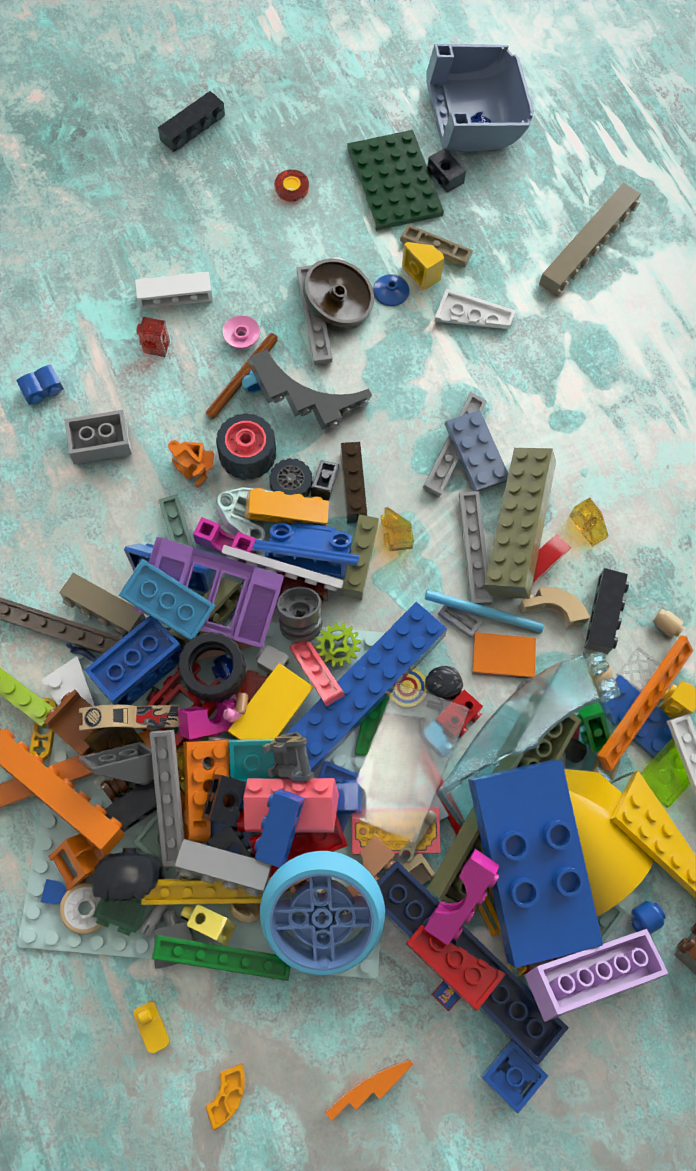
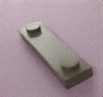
[400,224,473,267]

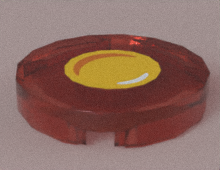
[274,169,309,202]

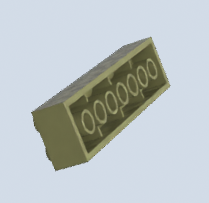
[484,447,556,599]

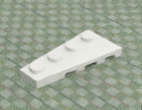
[434,288,516,329]
[41,656,95,706]

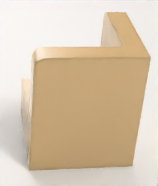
[402,853,435,885]

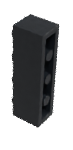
[158,91,225,152]
[584,568,629,654]
[102,780,157,832]

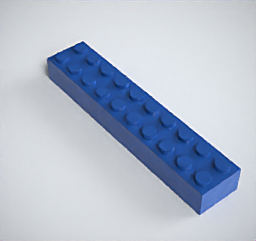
[285,601,447,773]

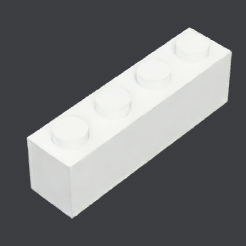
[135,272,213,309]

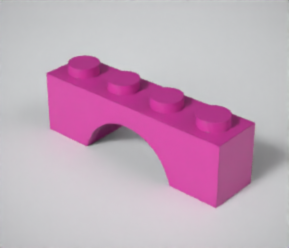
[424,849,499,945]

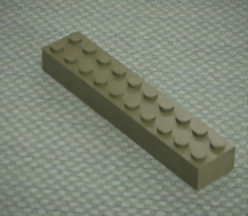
[427,694,581,916]

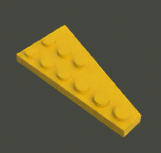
[610,771,696,899]

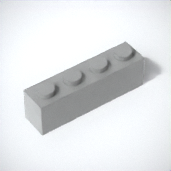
[175,839,272,897]

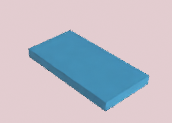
[118,559,216,640]

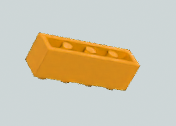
[245,488,329,526]

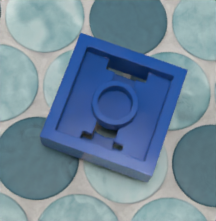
[480,1040,548,1113]

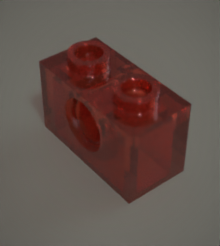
[136,317,170,357]

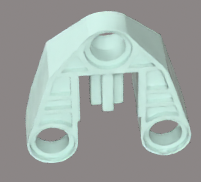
[216,487,273,540]

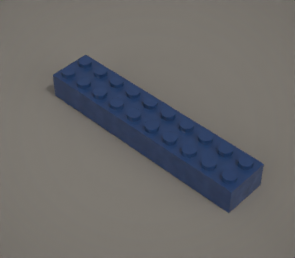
[377,861,569,1065]

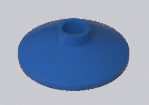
[373,274,409,306]

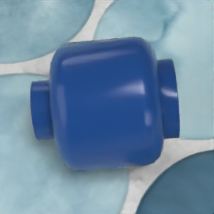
[630,901,666,935]

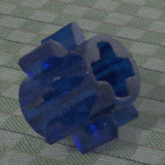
[211,654,233,681]

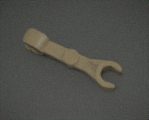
[399,811,437,863]

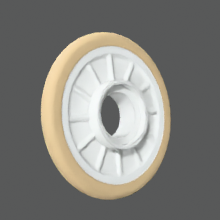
[60,883,110,934]

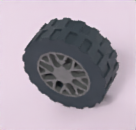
[269,458,313,497]

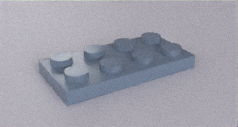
[444,410,508,491]

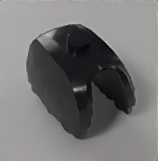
[90,848,165,901]

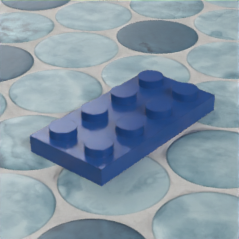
[597,674,675,762]

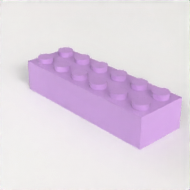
[525,929,668,1022]

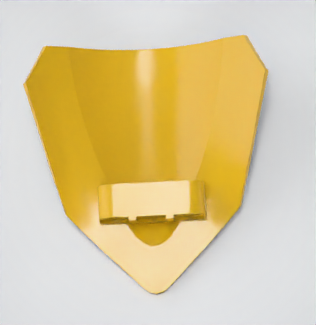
[564,769,654,917]

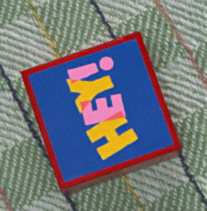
[431,981,461,1012]

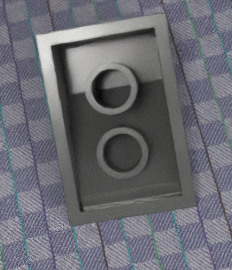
[78,742,154,785]

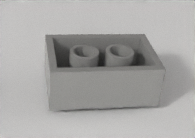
[64,410,132,464]

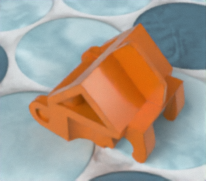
[168,440,215,487]
[48,834,106,891]

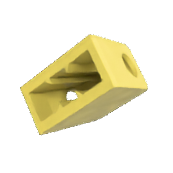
[181,904,237,946]

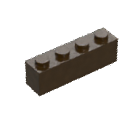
[340,442,367,524]

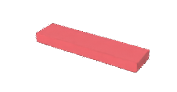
[289,641,345,706]

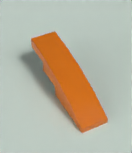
[325,1059,413,1121]

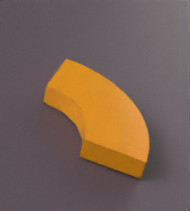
[205,1063,245,1131]

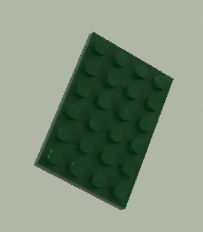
[347,130,444,231]

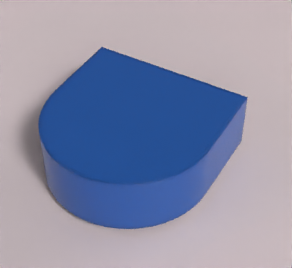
[41,879,67,905]

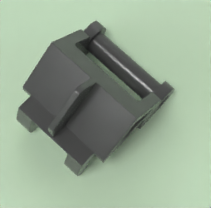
[263,732,314,781]

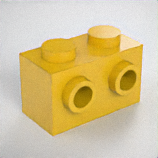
[659,681,696,718]

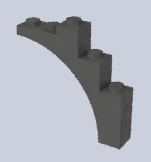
[248,349,372,429]

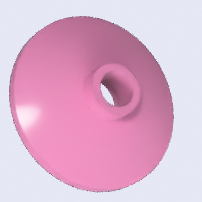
[223,315,260,349]

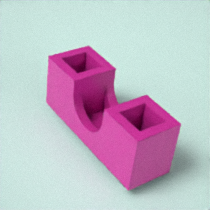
[193,517,257,563]
[178,698,237,741]

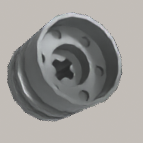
[277,587,323,642]

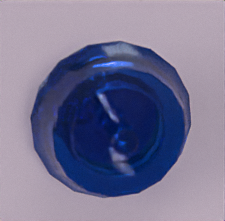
[471,112,491,123]

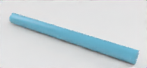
[424,590,544,633]

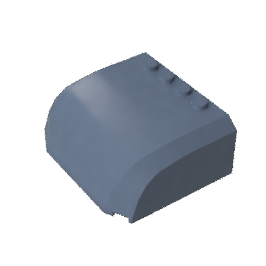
[426,44,534,151]

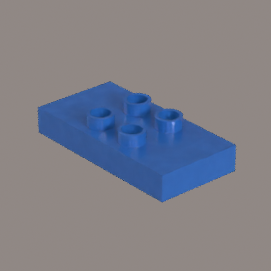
[468,760,603,968]

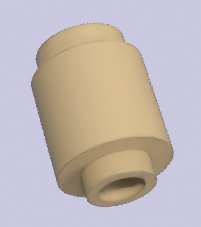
[652,609,685,638]

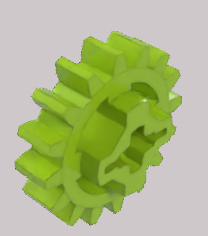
[316,622,361,667]

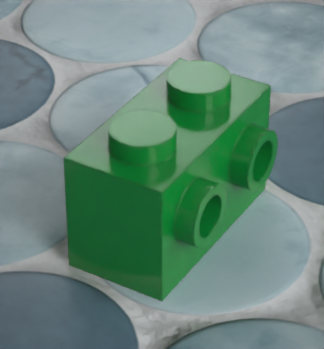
[575,699,610,754]

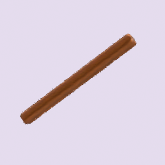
[206,333,278,419]

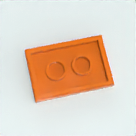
[472,632,536,679]

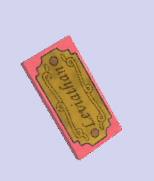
[352,808,441,855]

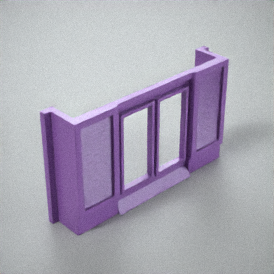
[134,537,284,648]

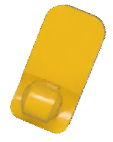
[133,1001,170,1053]

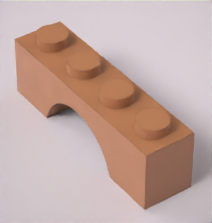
[320,836,396,915]

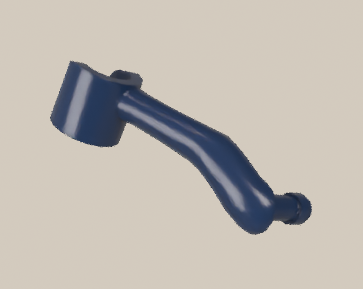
[66,642,97,662]

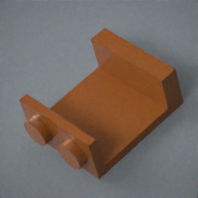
[44,689,96,756]

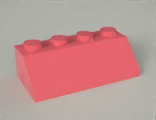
[243,778,339,833]

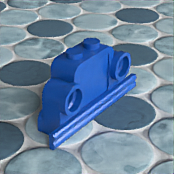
[252,522,360,578]

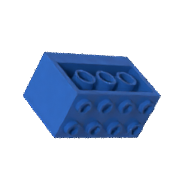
[84,616,183,705]

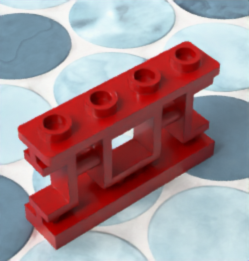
[141,662,224,754]

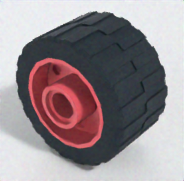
[216,413,276,480]

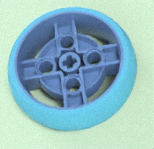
[260,851,385,975]

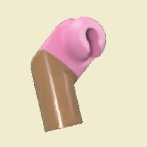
[223,693,248,722]

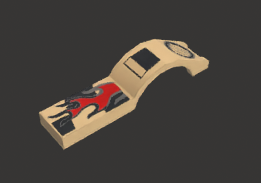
[79,705,179,731]

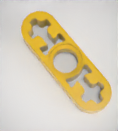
[30,698,58,760]

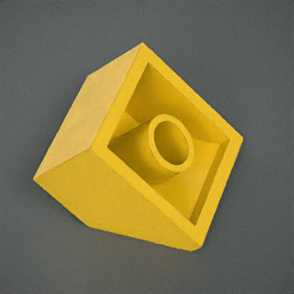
[402,242,444,291]

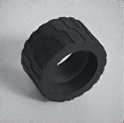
[178,632,246,703]

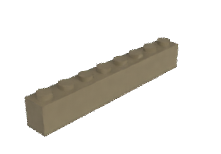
[539,182,641,296]

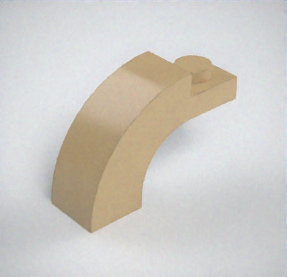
[519,587,590,628]

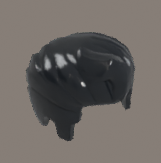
[425,666,463,702]

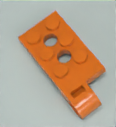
[183,740,230,843]

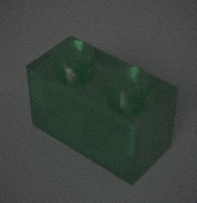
[93,897,147,936]

